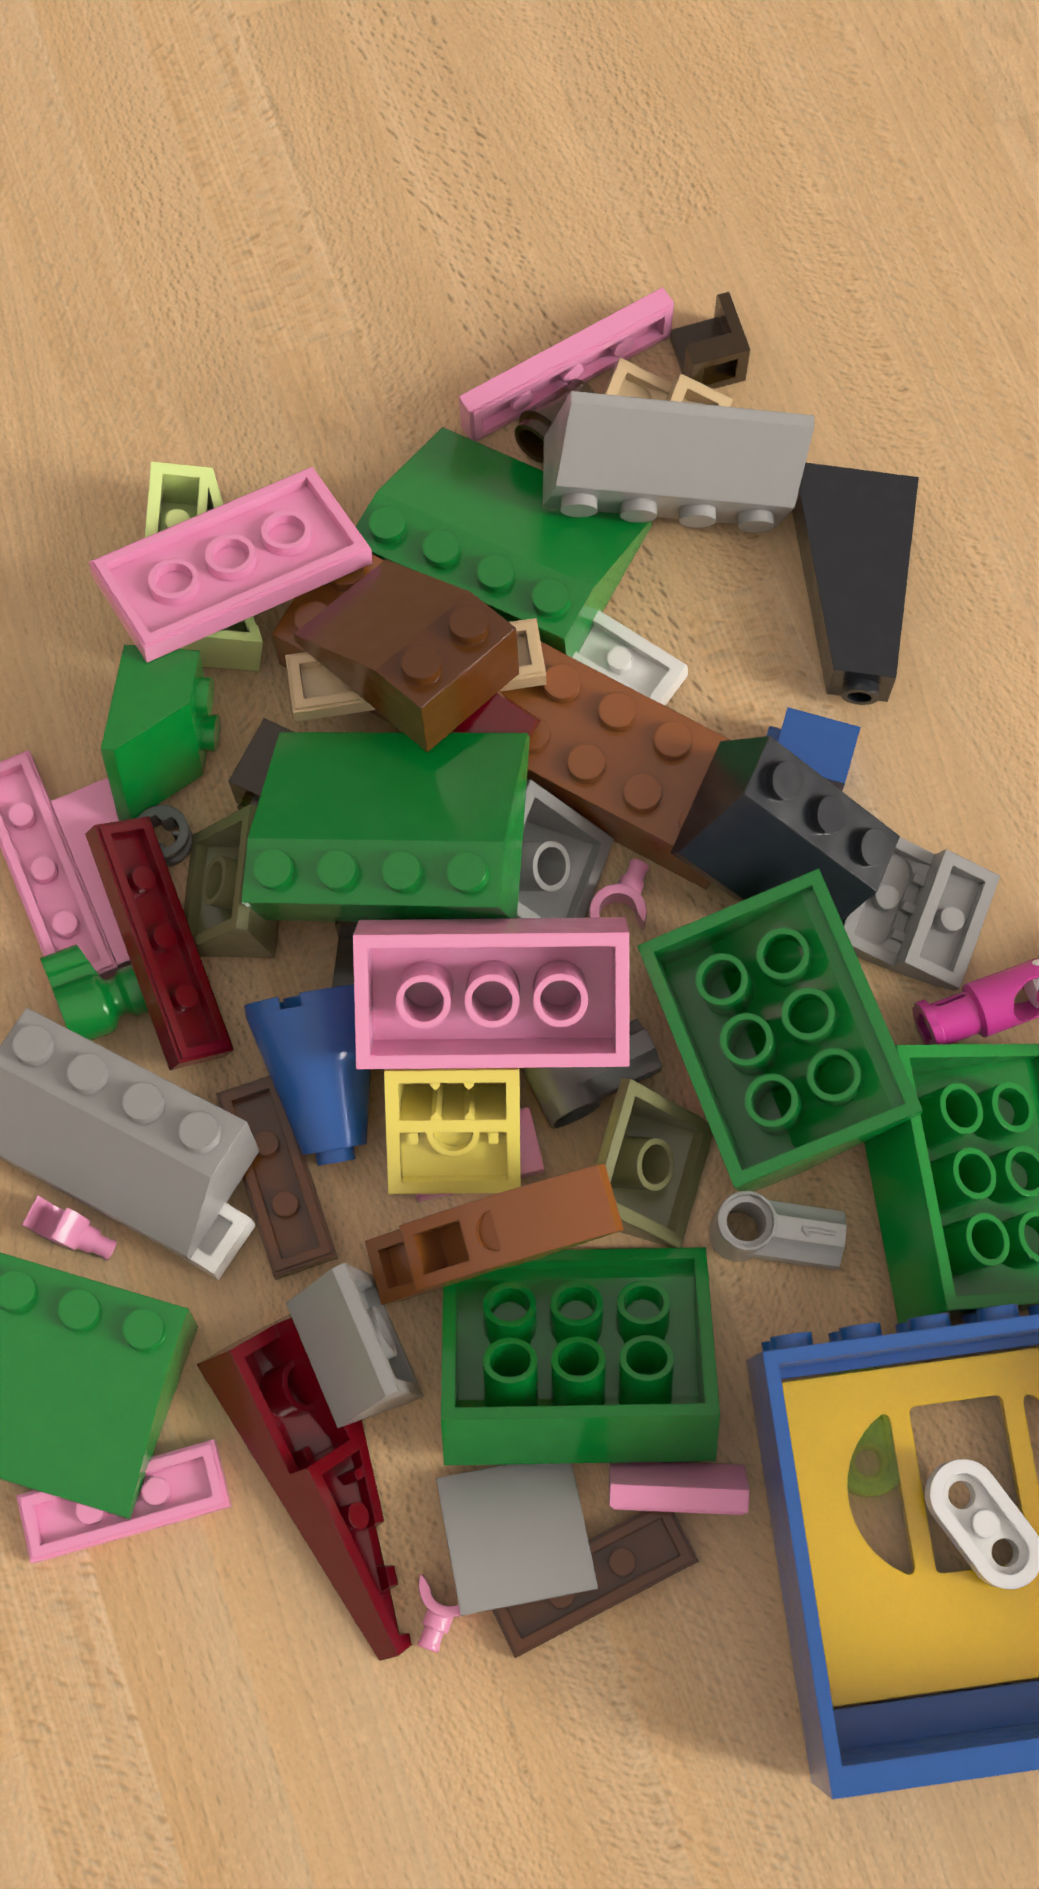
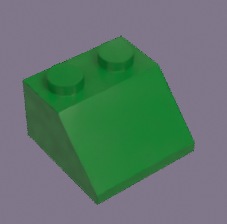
[101,644,221,821]

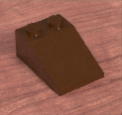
[293,559,519,752]

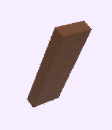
[216,1075,338,1280]
[492,1511,699,1658]

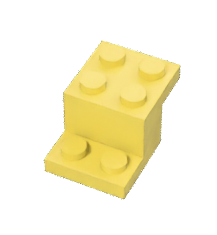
[384,1068,521,1194]

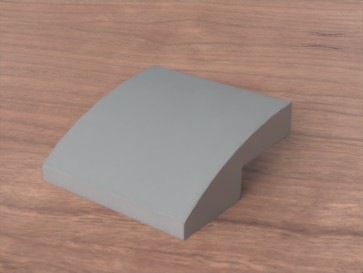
[842,837,1000,991]
[436,1463,598,1616]

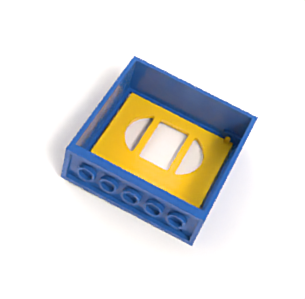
[746,1304,1039,1800]

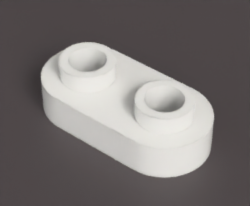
[925,1459,1039,1589]

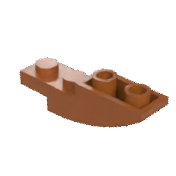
[365,1164,624,1305]

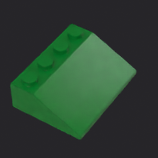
[355,427,653,657]
[242,732,530,922]
[637,869,924,1192]
[864,1044,1039,1324]
[441,1247,720,1466]
[0,1252,198,1520]

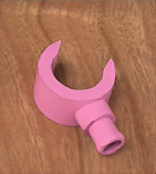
[589,859,649,931]
[22,1195,117,1260]
[417,1574,460,1653]

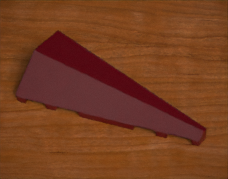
[196,1314,412,1661]

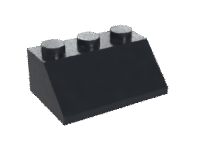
[670,736,900,921]

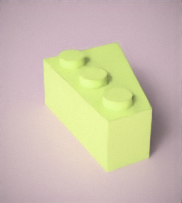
[145,462,263,672]

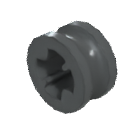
[137,805,193,867]

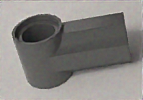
[522,1018,662,1129]

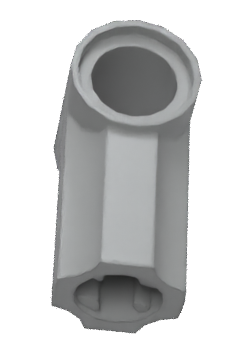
[709,1191,847,1271]

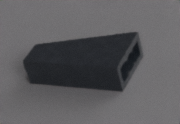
[792,463,919,705]

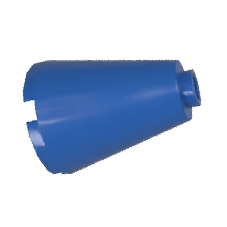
[244,985,371,1166]

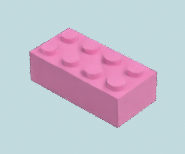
[353,917,630,1069]

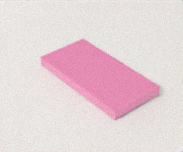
[89,467,372,663]

